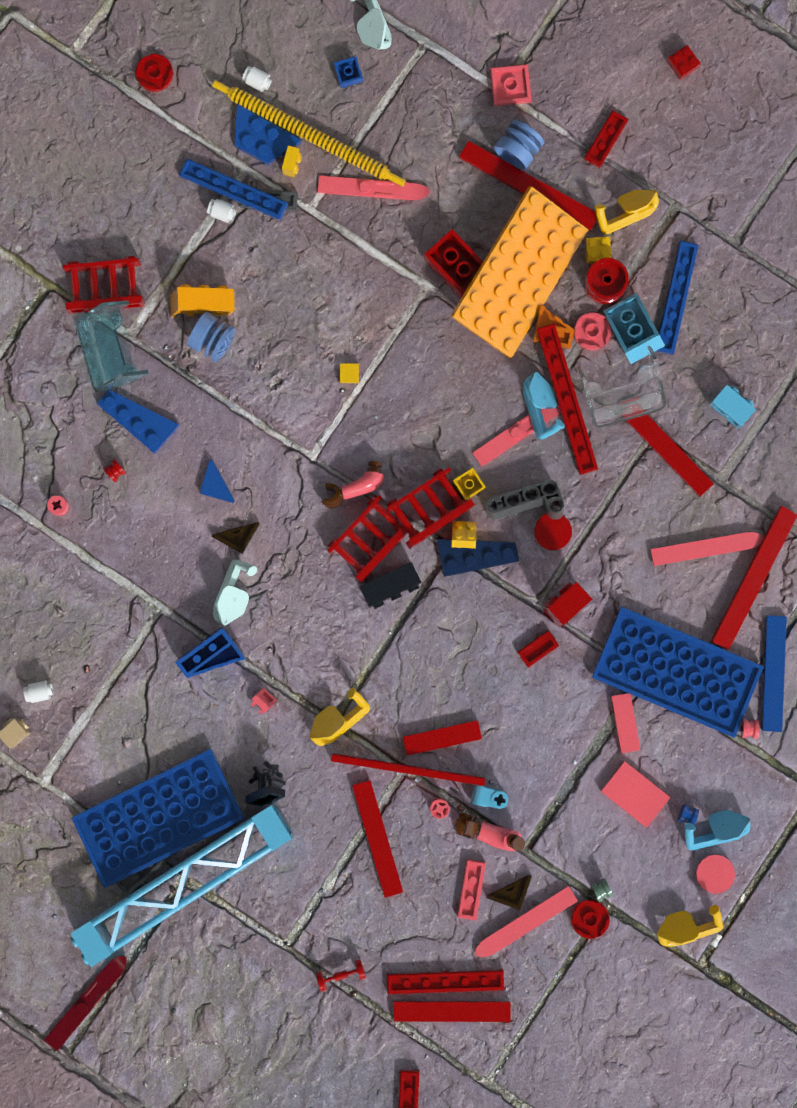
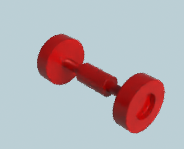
[316,959,366,992]

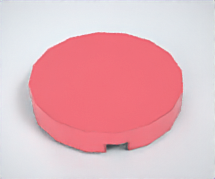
[573,312,611,350]
[695,854,735,894]

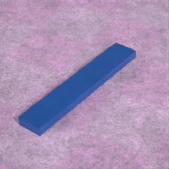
[179,159,288,221]
[656,240,699,355]
[762,616,787,732]

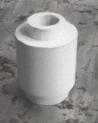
[242,66,272,92]
[207,199,237,223]
[23,680,54,703]

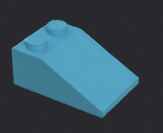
[603,293,665,364]

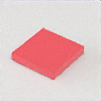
[490,64,532,106]

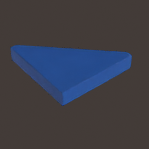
[200,460,235,504]

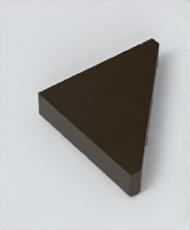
[211,522,260,554]
[486,875,532,910]

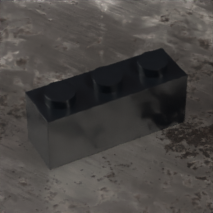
[359,562,422,610]

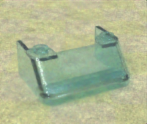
[76,300,149,392]

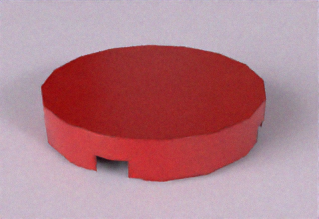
[135,53,174,92]
[534,514,572,551]
[571,899,610,939]

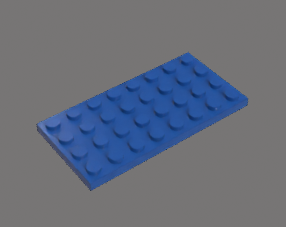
[591,607,764,738]
[72,749,245,888]

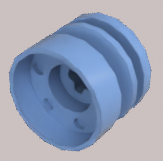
[494,120,544,171]
[187,312,236,362]

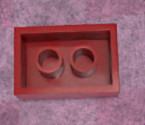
[424,229,483,299]
[543,582,593,627]

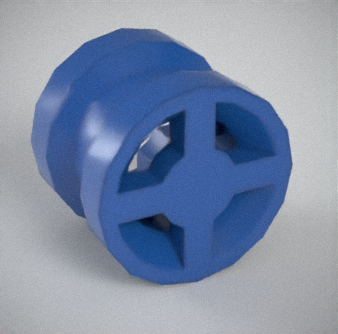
[677,804,699,825]

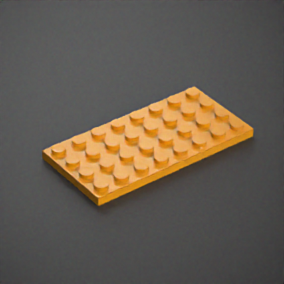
[450,187,588,358]

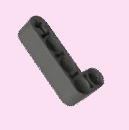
[486,480,564,520]

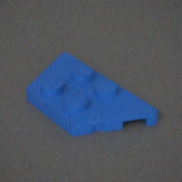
[235,105,301,165]

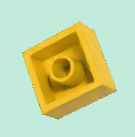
[282,146,302,178]
[585,236,612,264]
[453,468,486,502]
[452,521,477,548]

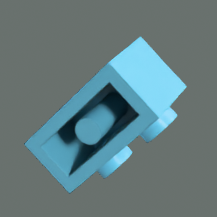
[709,385,756,429]

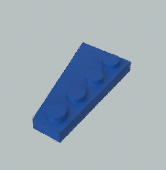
[97,390,180,454]

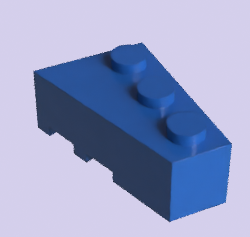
[175,626,246,678]

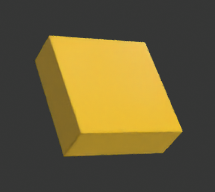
[340,363,359,383]

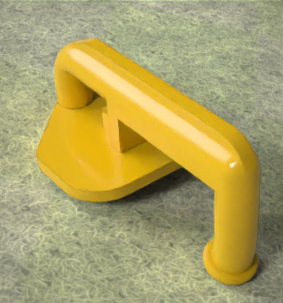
[594,190,659,234]
[309,688,370,746]
[657,905,723,947]

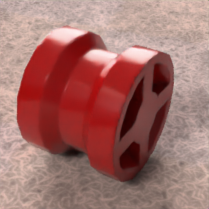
[102,459,127,483]

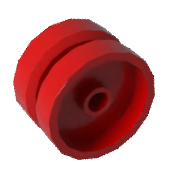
[585,258,629,304]

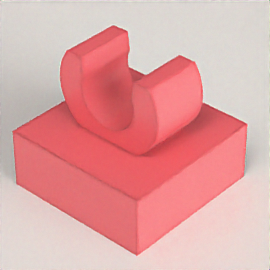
[251,688,278,714]

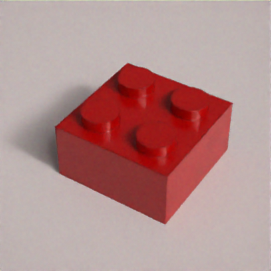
[667,45,701,80]

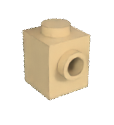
[0,718,31,749]

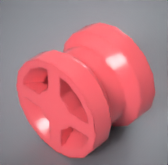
[47,496,69,516]
[740,719,760,739]
[430,798,449,819]

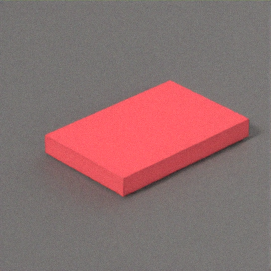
[601,761,671,828]

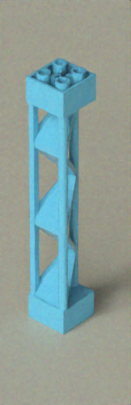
[70,803,294,967]

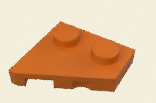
[533,305,574,349]

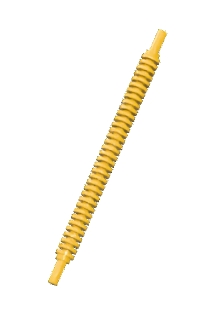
[212,80,406,187]

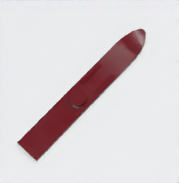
[44,955,127,1051]

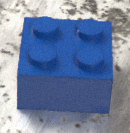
[334,56,363,88]

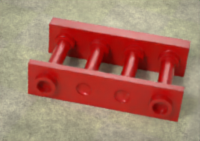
[62,256,145,314]
[384,467,475,549]
[327,495,413,583]

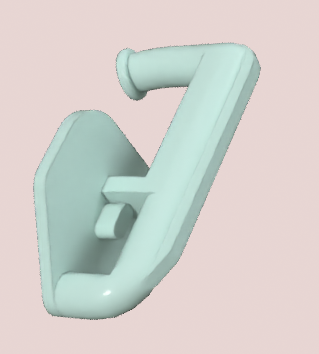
[350,0,392,50]
[213,559,257,625]

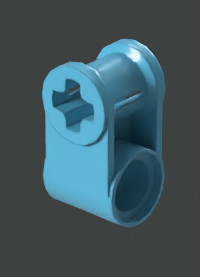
[470,784,508,809]

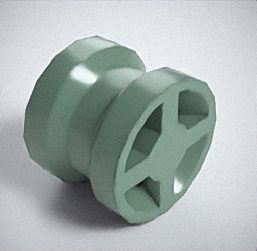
[591,878,613,902]

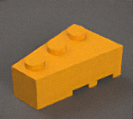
[170,284,235,317]

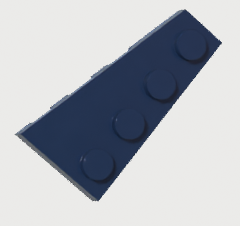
[437,539,519,577]

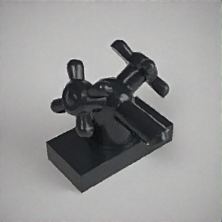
[245,761,286,807]

